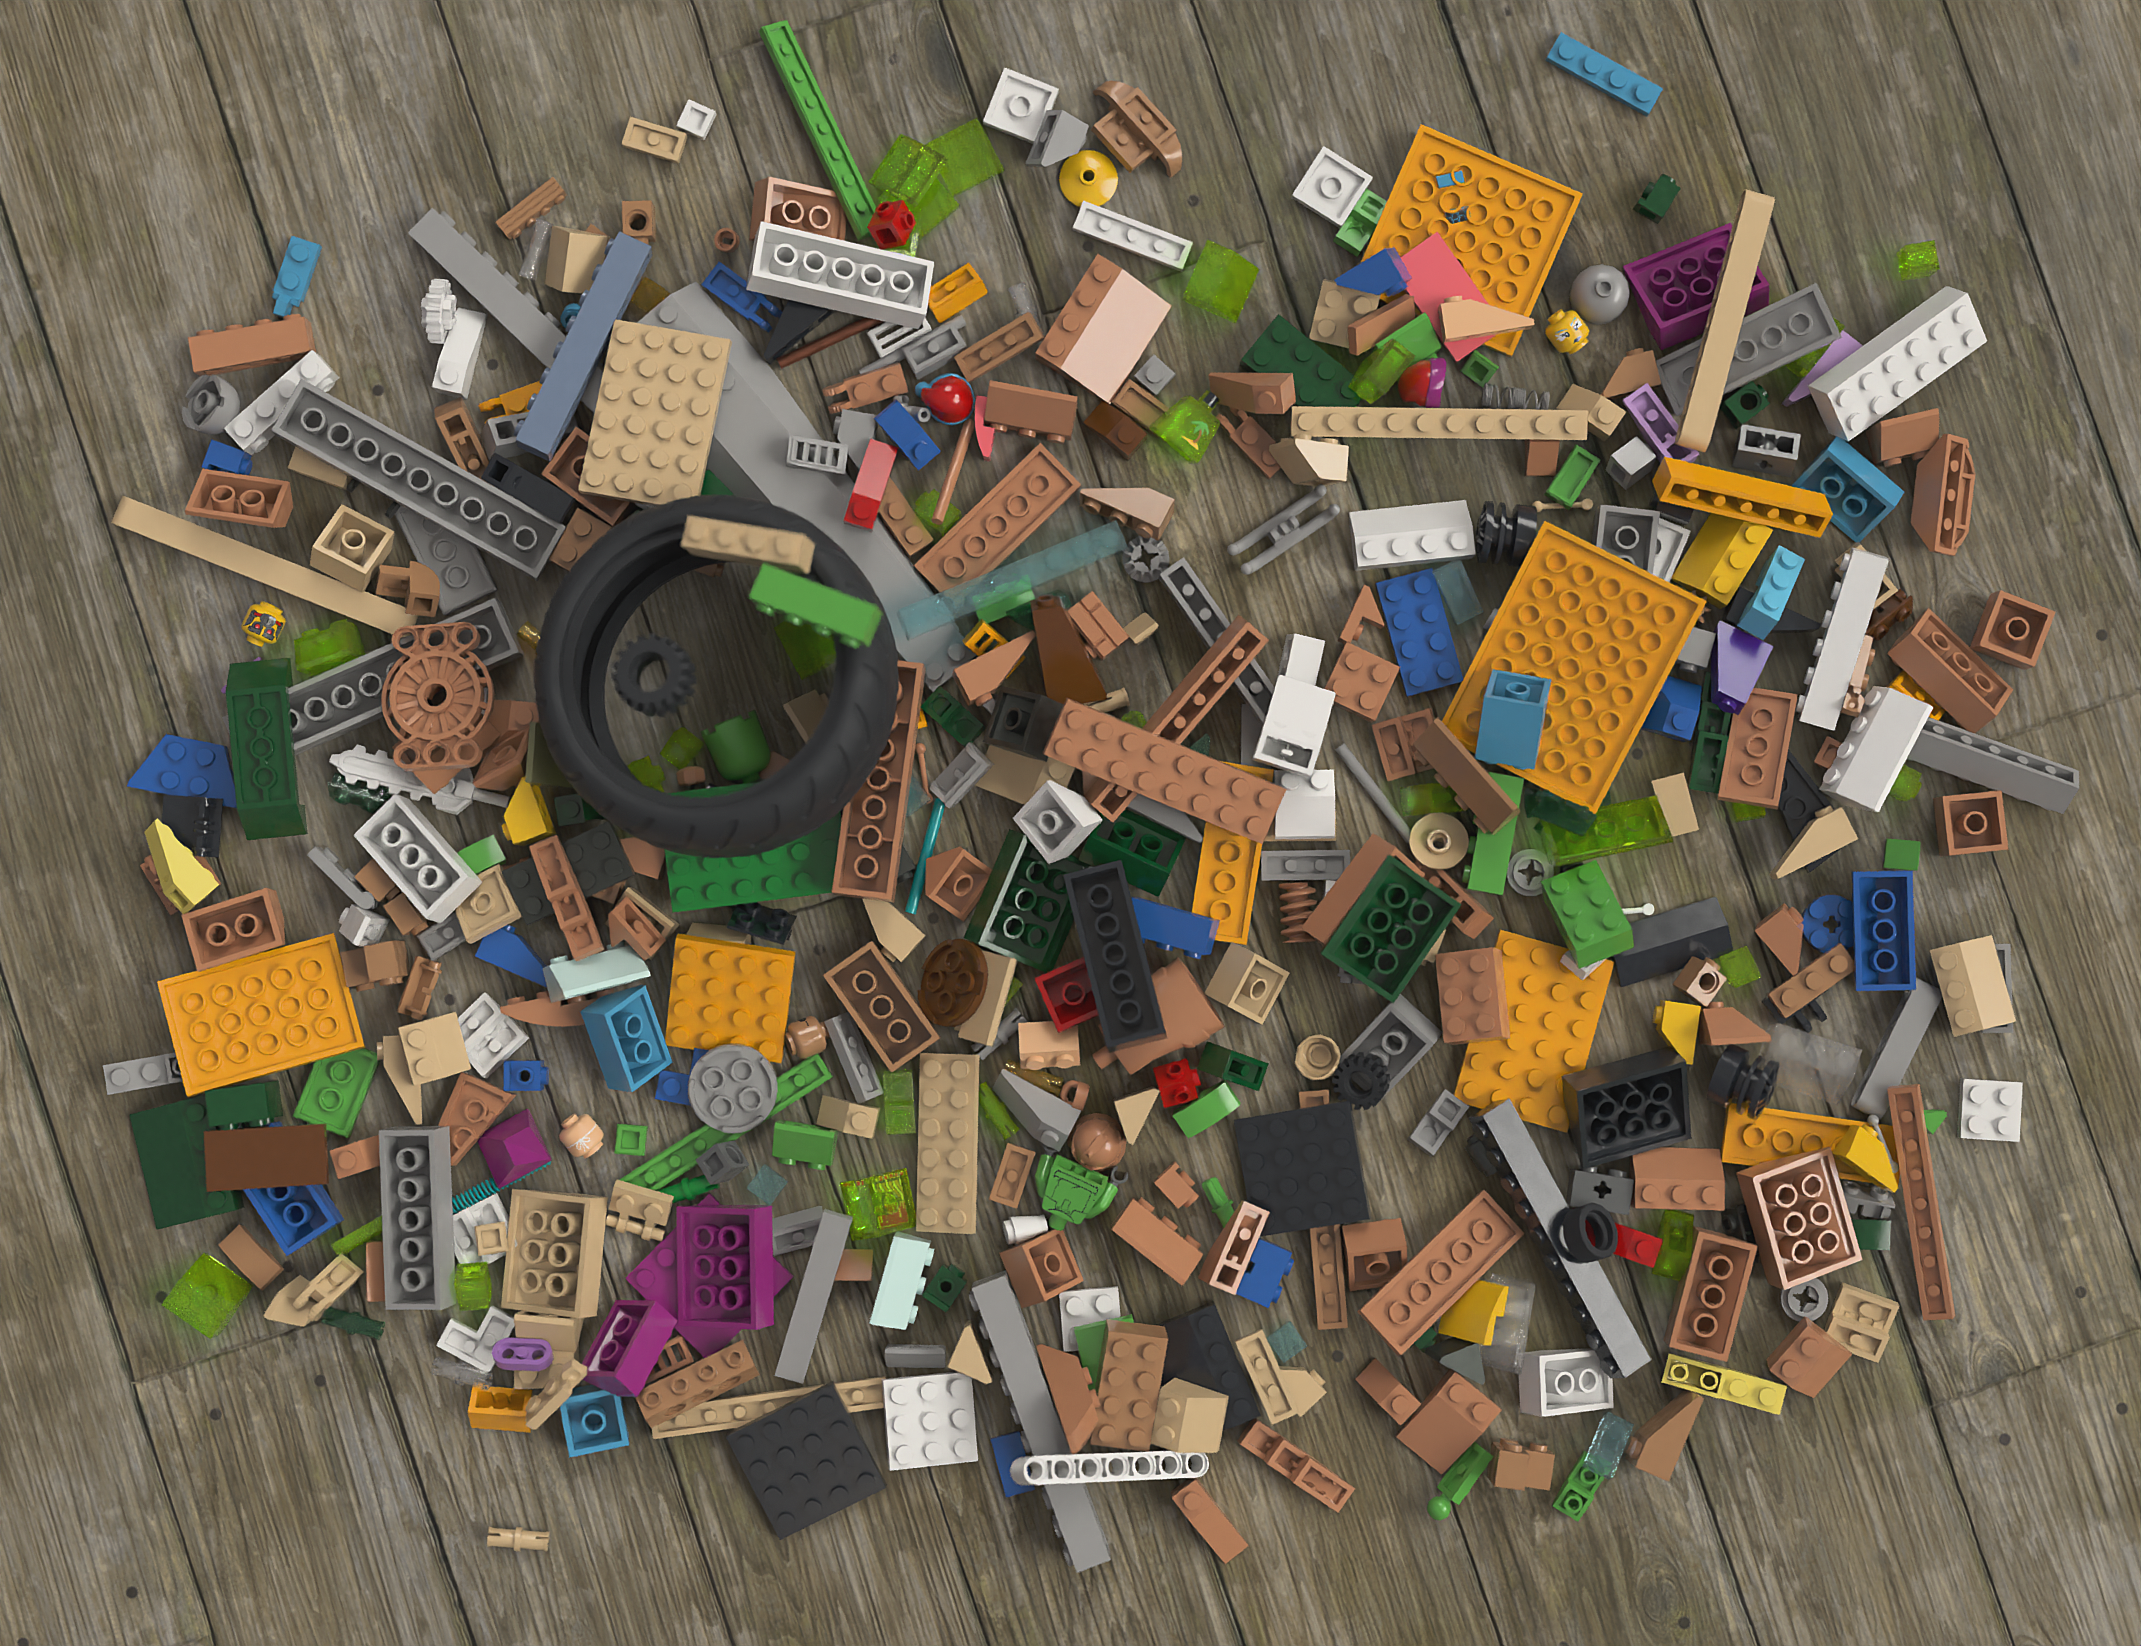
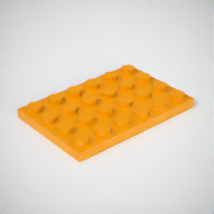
[1453,929,1614,1133]
[157,933,365,1097]

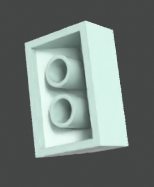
[542,941,651,1003]
[869,1231,935,1330]

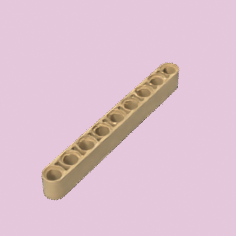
[1675,189,1775,453]

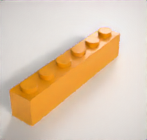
[1652,457,1833,538]

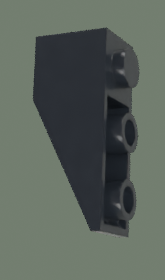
[481,453,576,524]

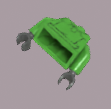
[1035,1144,1128,1231]

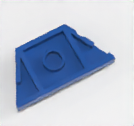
[127,734,237,808]

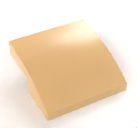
[1824,1282,1899,1363]

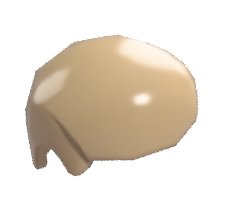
[1295,1034,1340,1080]

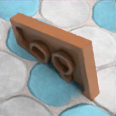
[438,1072,516,1166]

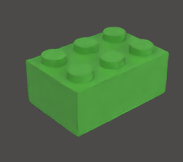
[1541,860,1634,969]

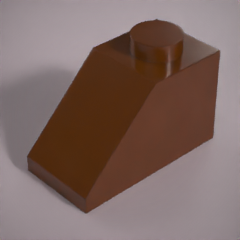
[1083,401,1147,461]

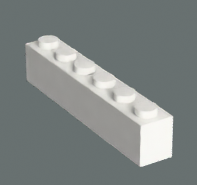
[1795,547,1889,730]

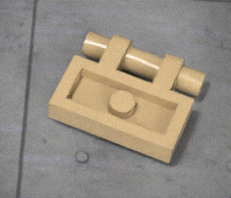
[605,1180,674,1241]

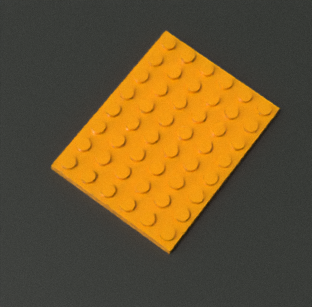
[1442,521,1707,814]

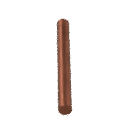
[777,317,884,369]

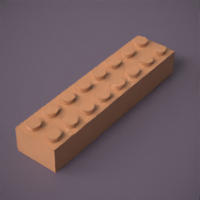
[832,660,926,903]

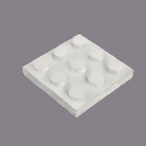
[882,1371,978,1471]

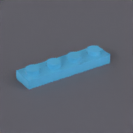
[1545,32,1663,117]

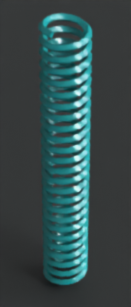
[452,1161,551,1215]

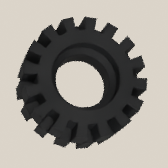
[1332,1052,1390,1110]

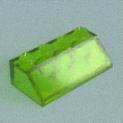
[1541,795,1673,866]

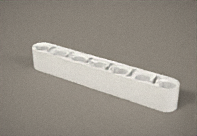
[1010,1451,1209,1485]

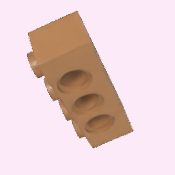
[635,1340,760,1428]

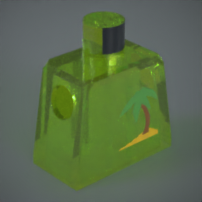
[1149,390,1221,464]

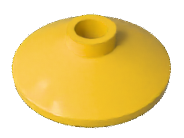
[1059,150,1118,207]

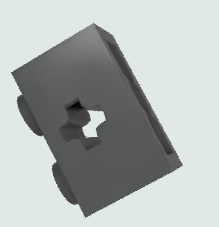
[1732,424,1801,477]
[1566,1165,1634,1215]

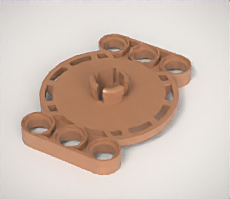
[381,622,495,772]

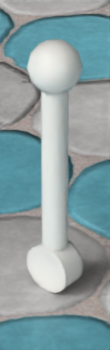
[1622,903,1654,915]

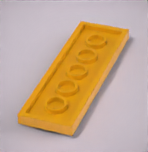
[1191,761,1274,945]
[1720,1103,1900,1186]

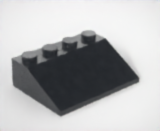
[1562,1046,1692,1169]
[1156,1301,1261,1430]

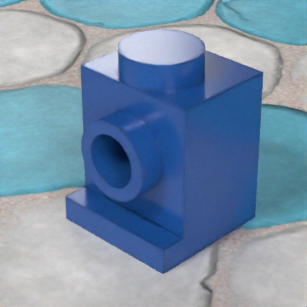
[201,439,253,475]
[503,1060,549,1091]

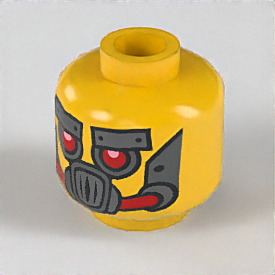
[241,601,286,647]

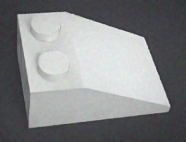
[1518,1348,1614,1417]

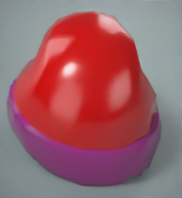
[1398,358,1446,408]

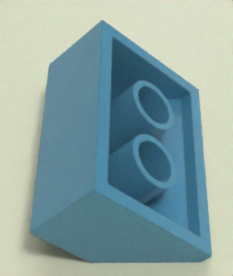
[1792,436,1904,543]
[580,985,673,1092]

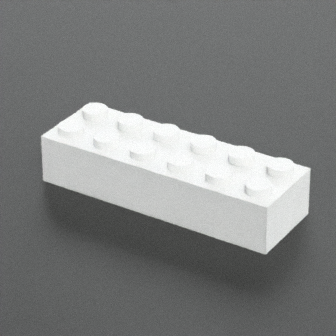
[746,221,934,329]
[1808,286,1987,441]

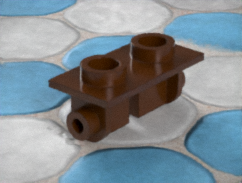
[1865,589,1913,641]

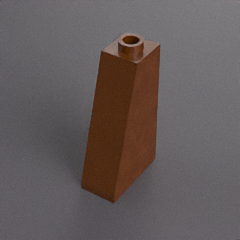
[1030,594,1107,705]

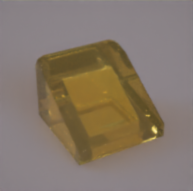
[630,277,670,314]

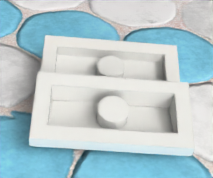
[458,992,529,1079]
[453,1193,518,1275]

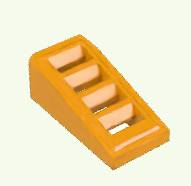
[962,619,1026,679]

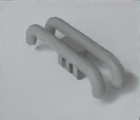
[1227,484,1340,575]

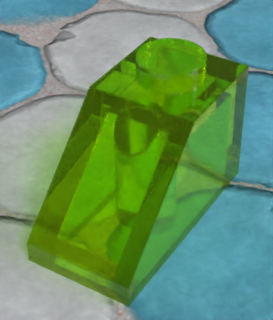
[1348,338,1415,404]
[1400,783,1467,817]
[1651,1209,1694,1281]

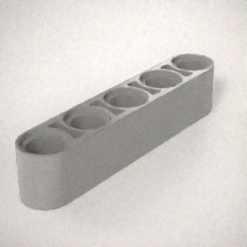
[1851,978,1942,1120]

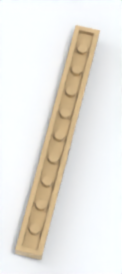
[1290,406,1588,440]

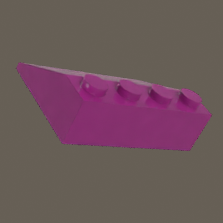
[1623,223,1769,350]
[676,1205,774,1330]

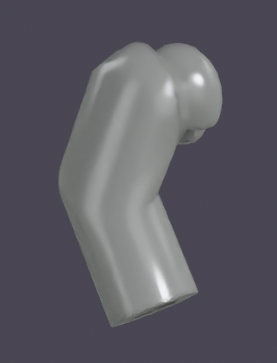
[893,395,931,422]

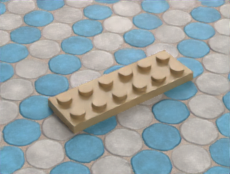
[916,1053,979,1234]

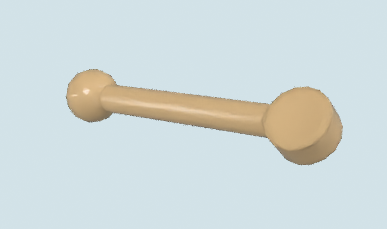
[1532,498,1593,512]

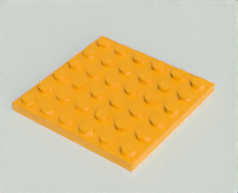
[1361,124,1583,357]

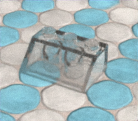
[1759,1022,1862,1105]
[1479,1273,1536,1374]

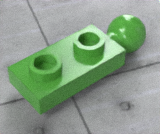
[1427,1442,1493,1520]

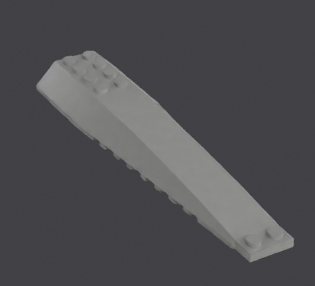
[637,282,977,692]

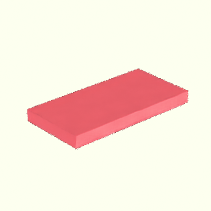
[1401,232,1495,363]

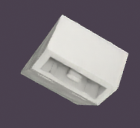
[1252,675,1336,778]

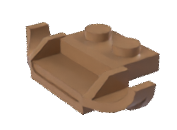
[1091,81,1182,178]

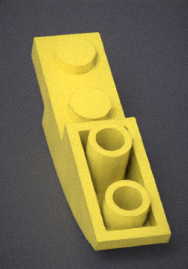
[1662,1353,1787,1415]

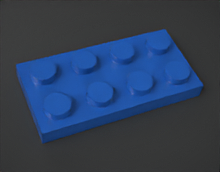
[1375,568,1463,697]

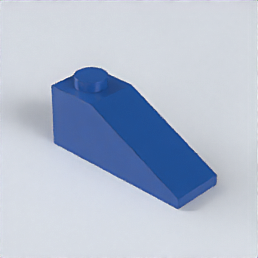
[475,924,547,987]

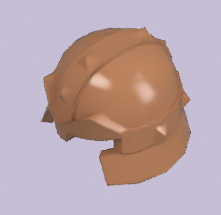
[1067,1113,1127,1173]

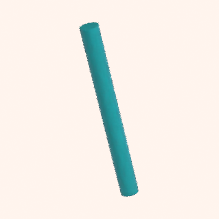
[905,798,946,915]

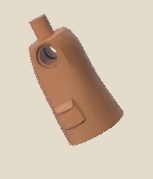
[1092,957,1225,1075]

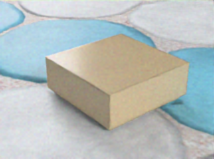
[474,1222,509,1256]

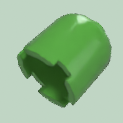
[700,710,771,784]

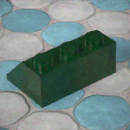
[1078,809,1186,897]

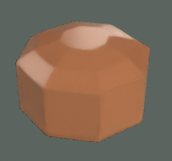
[676,766,706,786]

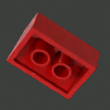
[1034,957,1099,1033]

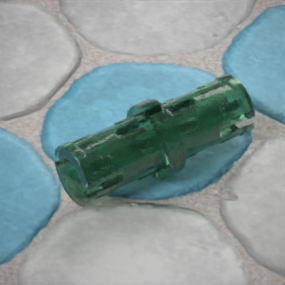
[322,1306,385,1340]

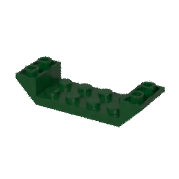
[226,658,308,841]

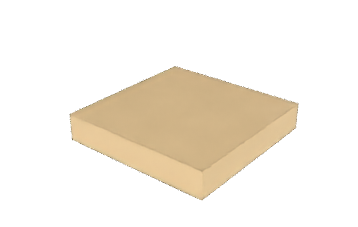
[455,864,522,944]

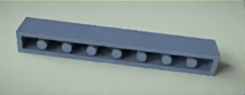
[514,231,653,462]

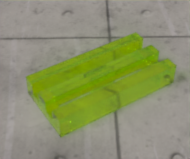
[331,1215,383,1254]

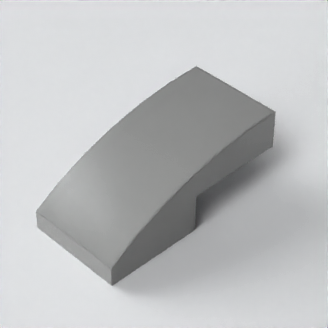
[1407,1089,1469,1157]

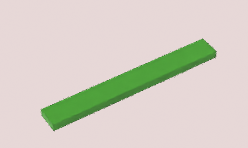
[759,20,876,241]
[620,1053,833,1191]

